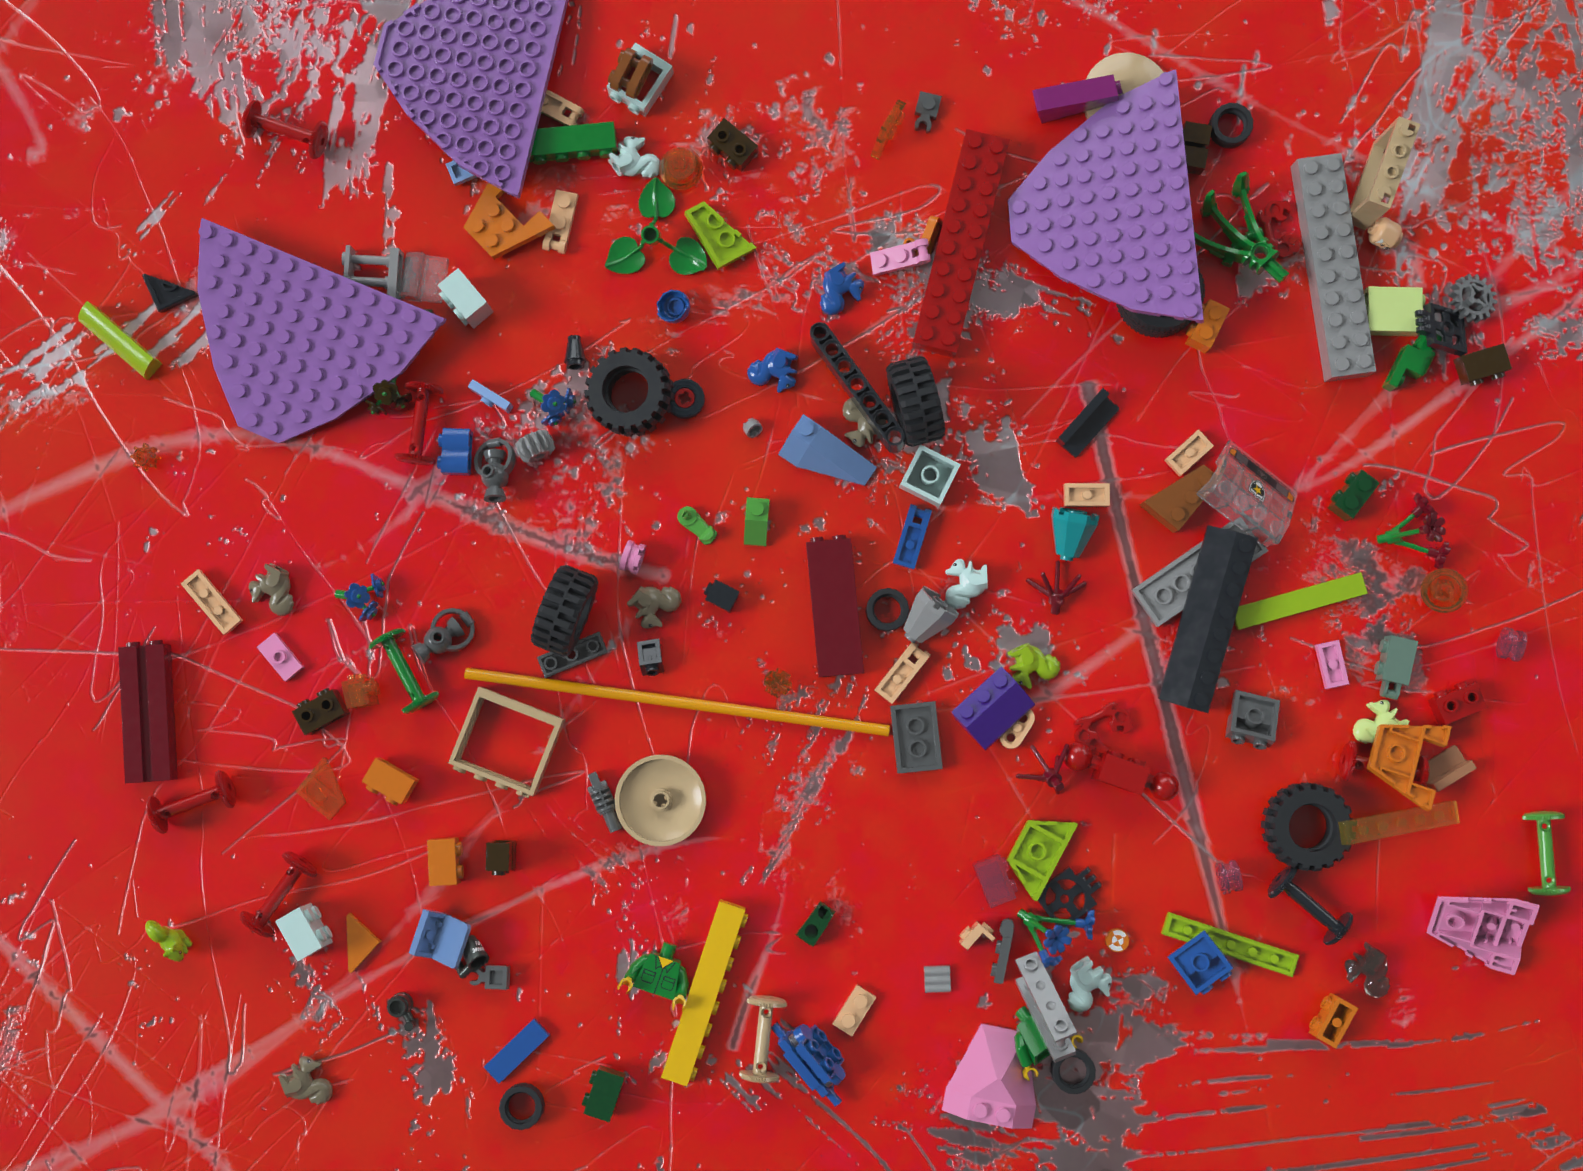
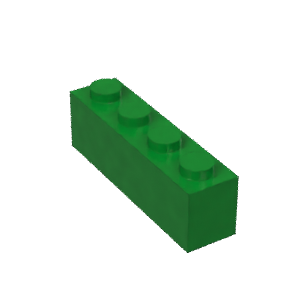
[530,121,618,165]

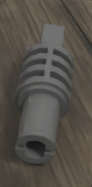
[587,771,622,833]

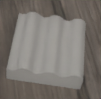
[924,965,951,993]

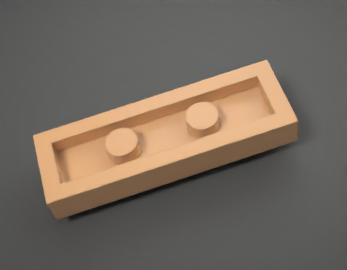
[181,569,243,635]

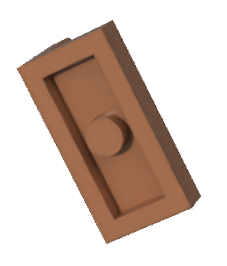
[1427,745,1476,792]

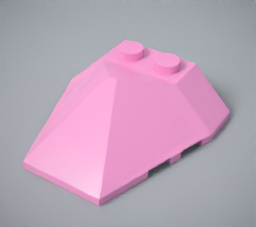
[1426,896,1539,975]
[942,1023,1036,1129]

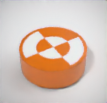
[1105,928,1129,952]

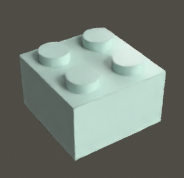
[437,268,494,329]
[899,445,961,508]
[275,903,333,962]

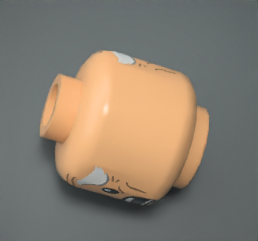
[1368,217,1403,250]

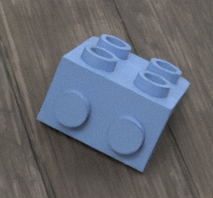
[409,909,471,969]

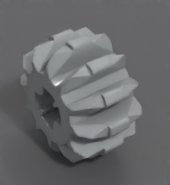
[515,430,555,463]

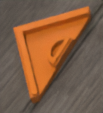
[347,913,381,973]

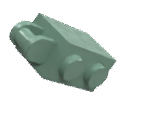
[1374,635,1418,700]

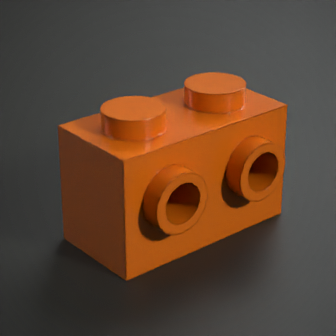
[1185,299,1230,353]
[362,757,419,806]
[427,837,464,886]
[1308,993,1358,1049]

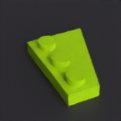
[684,201,757,270]

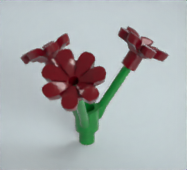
[1377,492,1451,571]

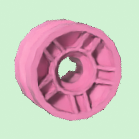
[619,540,646,575]

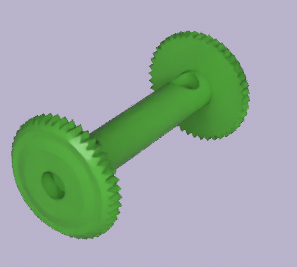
[1522,811,1571,896]

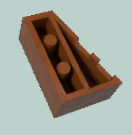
[1139,465,1221,533]

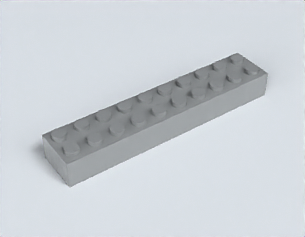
[1290,153,1376,382]

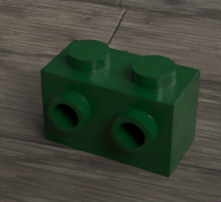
[1327,469,1380,521]
[581,1065,626,1122]

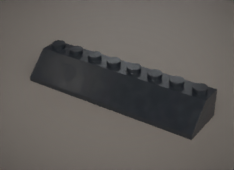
[1158,525,1258,713]

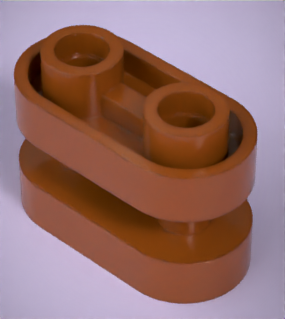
[608,47,653,99]

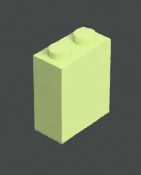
[1363,286,1426,336]

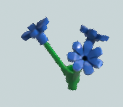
[1017,909,1095,968]

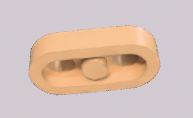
[1000,710,1035,749]

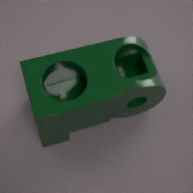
[795,901,835,947]

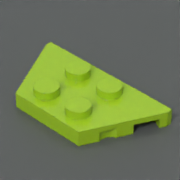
[1006,820,1078,901]

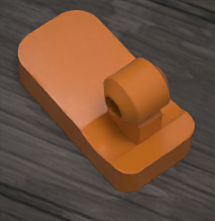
[903,216,942,257]

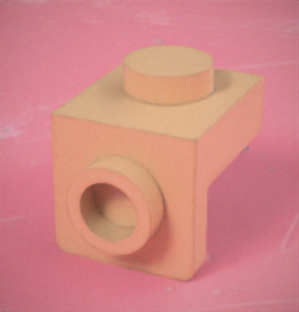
[959,921,996,950]

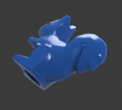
[820,262,864,315]
[747,348,798,393]

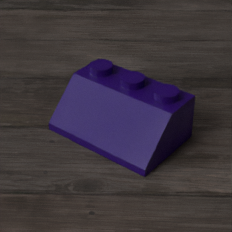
[951,666,1035,751]

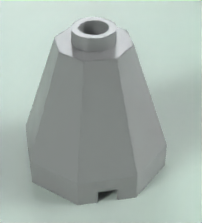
[903,586,959,643]

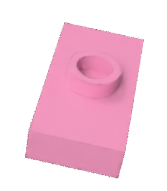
[257,633,305,682]
[1315,640,1349,689]

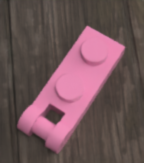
[870,238,931,276]

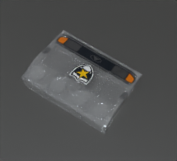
[1196,440,1298,547]

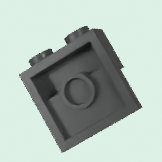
[1225,690,1280,750]

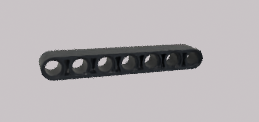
[810,322,905,453]

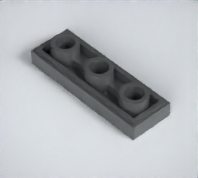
[537,632,608,678]

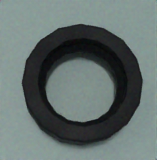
[1209,103,1253,148]
[866,588,909,631]
[1050,1048,1096,1094]
[499,1083,545,1130]

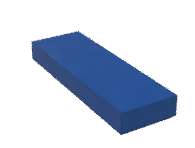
[484,1018,550,1083]

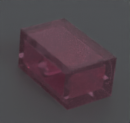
[972,854,1018,908]

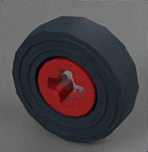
[669,379,705,419]

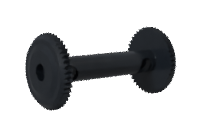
[1268,866,1353,945]

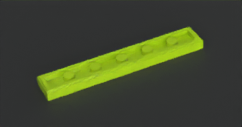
[1234,572,1368,630]
[1161,912,1299,977]

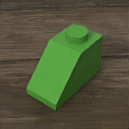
[744,497,770,546]

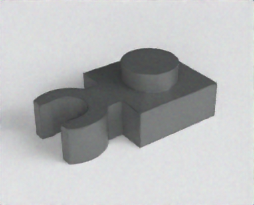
[914,91,942,133]
[470,965,510,990]

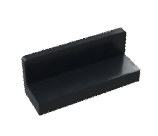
[1056,388,1119,458]

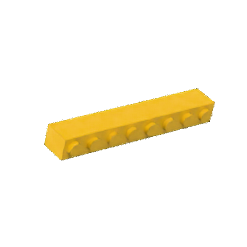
[661,899,748,1086]

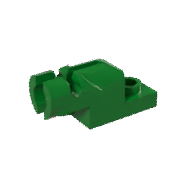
[1382,334,1443,391]

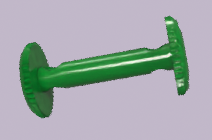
[369,628,439,714]

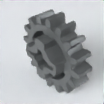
[1448,274,1498,323]

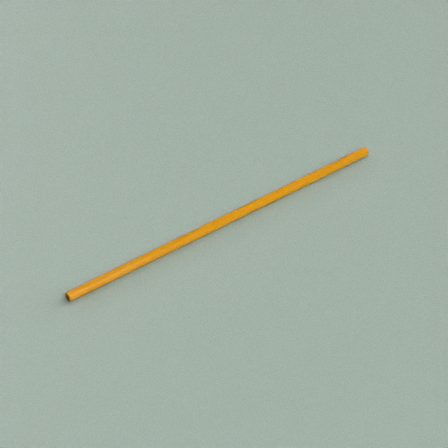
[464,667,890,736]

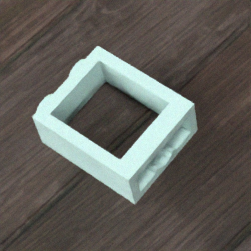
[606,43,674,117]

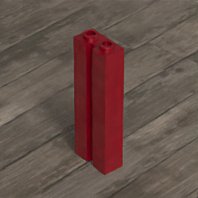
[806,535,864,678]
[118,640,178,784]

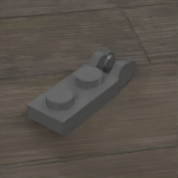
[990,918,1014,984]

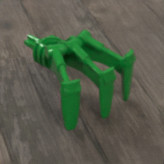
[1193,171,1289,283]

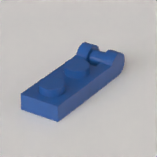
[892,504,932,570]

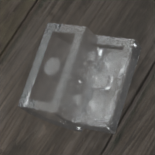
[399,252,449,303]

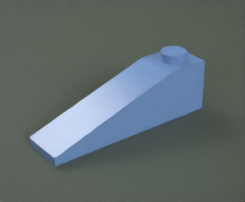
[778,414,877,486]

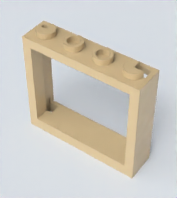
[1350,116,1421,230]
[448,687,566,798]

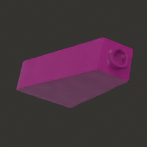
[1032,74,1123,123]

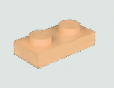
[1164,429,1214,477]
[1064,483,1110,507]
[832,984,876,1036]

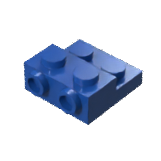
[1168,930,1233,995]

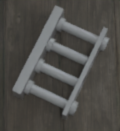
[342,245,404,300]
[1015,951,1077,1063]

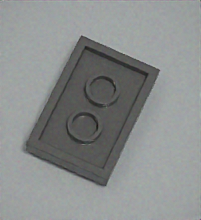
[890,701,943,774]

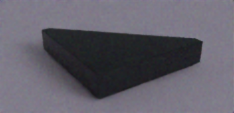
[142,274,198,313]

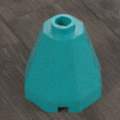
[1051,507,1099,561]

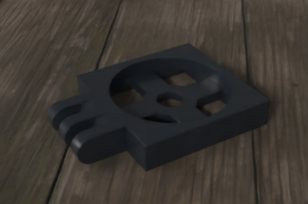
[1414,303,1467,356]
[1038,867,1102,927]

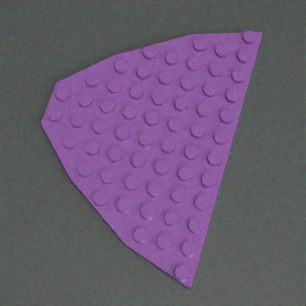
[373,0,568,198]
[1008,69,1204,323]
[197,218,446,443]

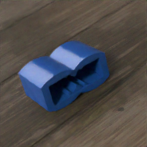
[437,428,473,476]

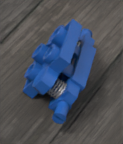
[771,1022,846,1107]

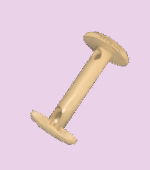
[739,995,787,1083]

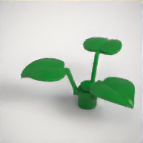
[605,177,707,275]

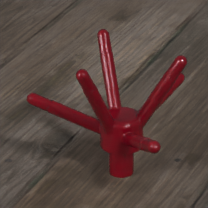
[1026,560,1087,615]
[1016,744,1069,794]

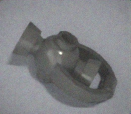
[474,437,516,503]
[411,608,475,664]

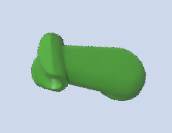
[677,506,717,545]

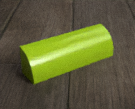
[78,301,162,380]

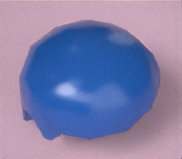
[656,290,690,324]

